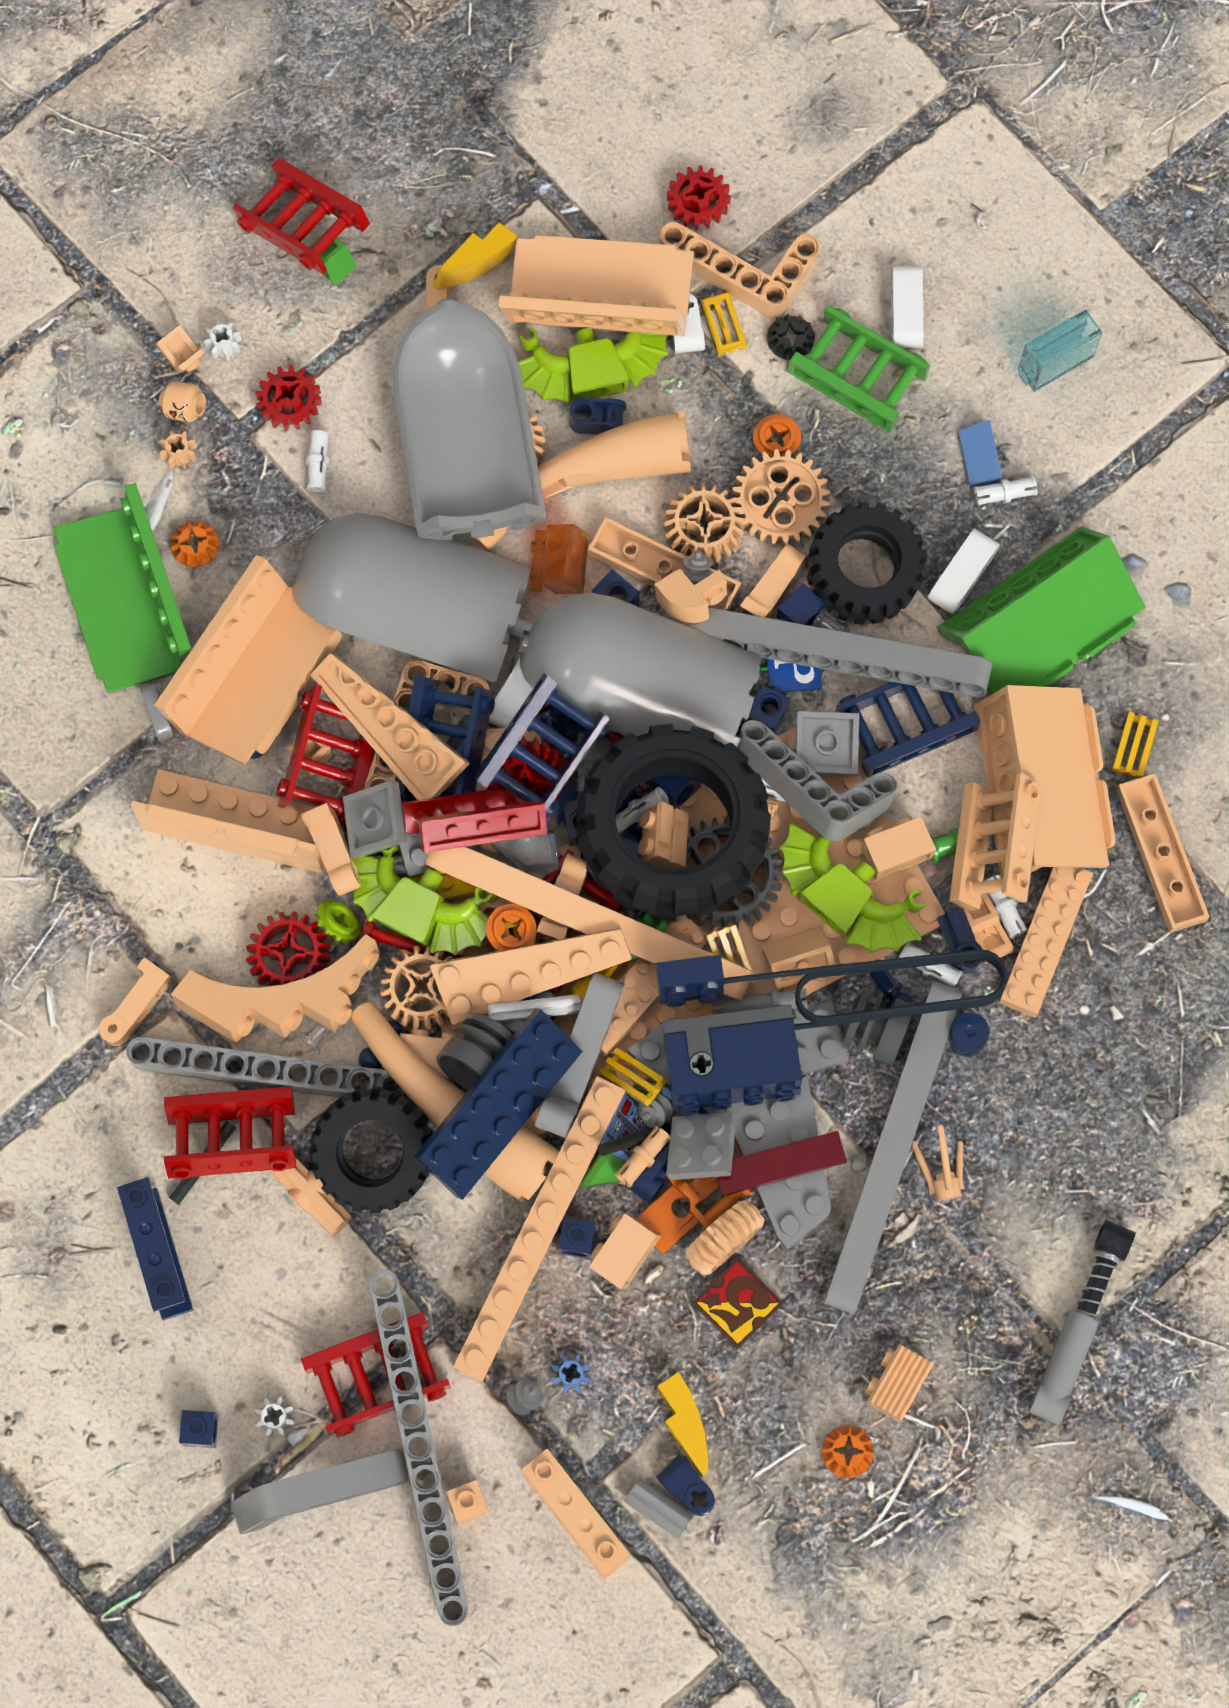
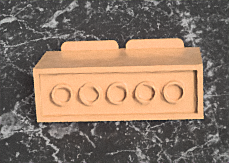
[498,235,694,336]
[154,555,342,765]
[974,685,1115,878]
[131,769,338,873]

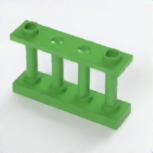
[788,305,930,433]

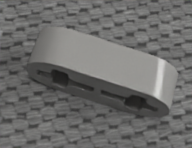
[140,683,174,742]

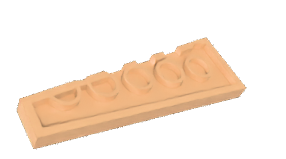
[310,653,470,800]
[430,928,632,1025]

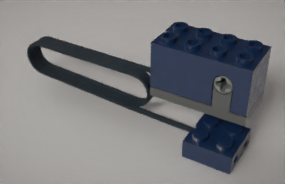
[656,949,1008,1114]

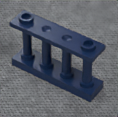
[473,673,610,819]
[395,676,495,801]
[836,682,981,778]
[117,1177,194,1321]

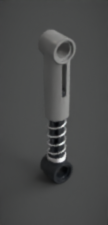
[1028,1219,1136,1425]

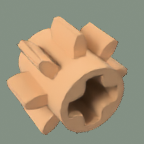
[159,431,197,469]

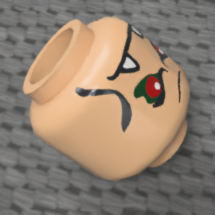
[159,381,206,423]

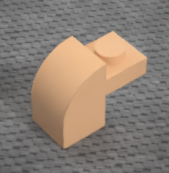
[655,569,727,624]

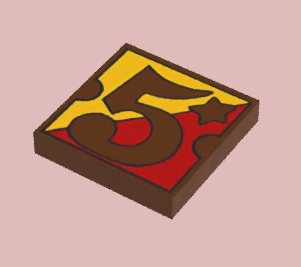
[692,1257,783,1350]

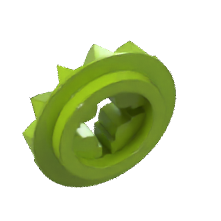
[314,900,361,944]

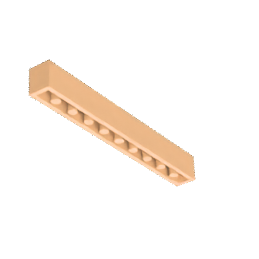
[453,1076,626,1383]

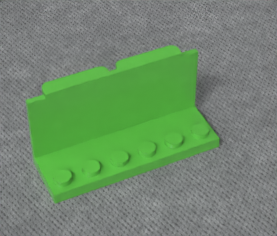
[53,483,191,693]
[936,527,1146,695]

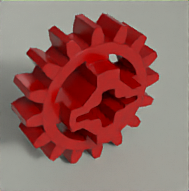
[667,165,731,230]
[256,365,322,431]

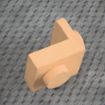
[155,325,205,373]

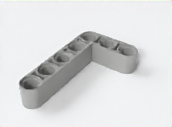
[737,720,898,841]
[535,973,624,1138]
[231,1449,409,1534]

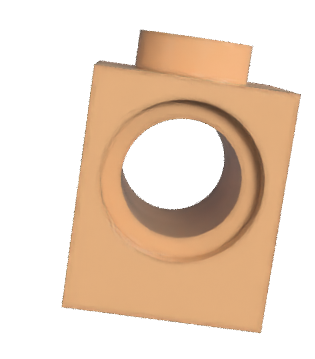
[446,1479,489,1525]

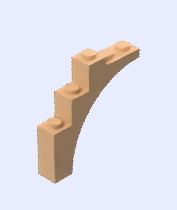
[171,934,380,1044]

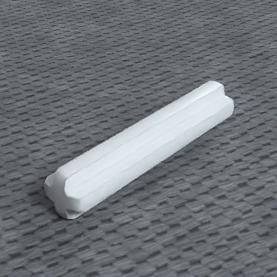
[487,995,581,1023]

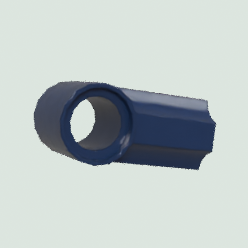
[937,908,983,974]
[623,1141,670,1204]

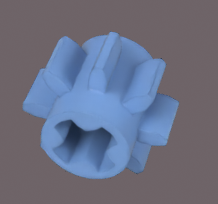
[552,1354,591,1394]

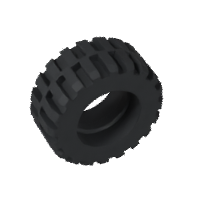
[806,502,927,625]
[309,1086,434,1214]

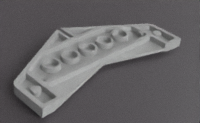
[628,1018,831,1250]

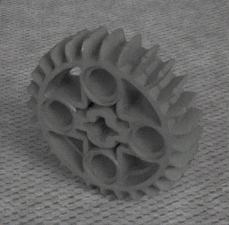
[686,816,783,930]

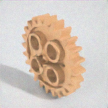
[732,449,830,547]

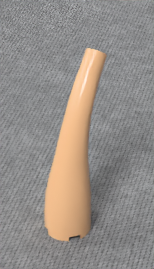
[468,412,691,552]
[351,1002,559,1203]

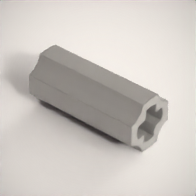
[624,1478,694,1539]

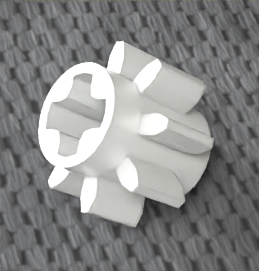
[204,321,242,360]
[255,1397,295,1438]

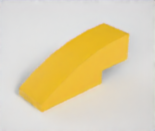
[434,223,518,289]
[657,1372,708,1478]

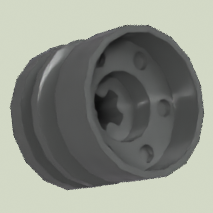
[841,985,914,1067]
[436,1013,513,1091]

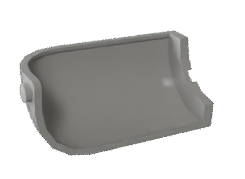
[393,298,547,540]
[290,513,531,683]
[517,593,760,747]

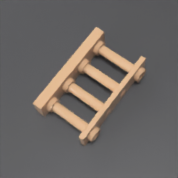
[949,773,1041,911]
[521,1449,630,1579]

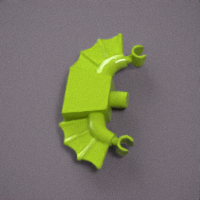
[518,328,668,404]
[779,823,927,953]
[353,845,499,956]

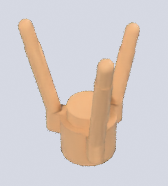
[911,1124,964,1201]

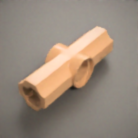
[269,1157,352,1236]

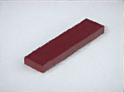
[717,1131,847,1197]

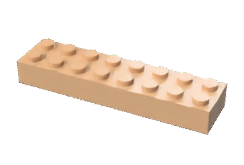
[588,517,741,611]
[1116,774,1209,933]
[999,867,1093,1018]
[600,915,708,1057]

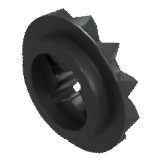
[767,314,815,360]

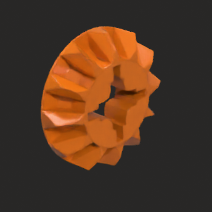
[753,414,801,458]
[170,520,219,567]
[486,904,537,951]
[822,1425,874,1478]

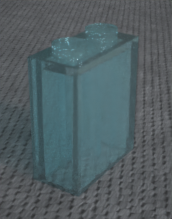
[1018,309,1102,392]

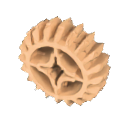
[663,483,744,563]
[380,946,454,1031]
[685,1200,765,1275]

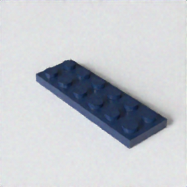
[414,1008,583,1200]

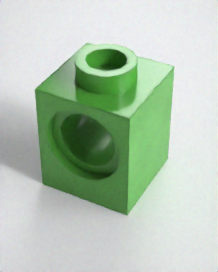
[309,236,357,285]

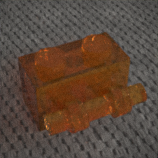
[529,524,589,594]

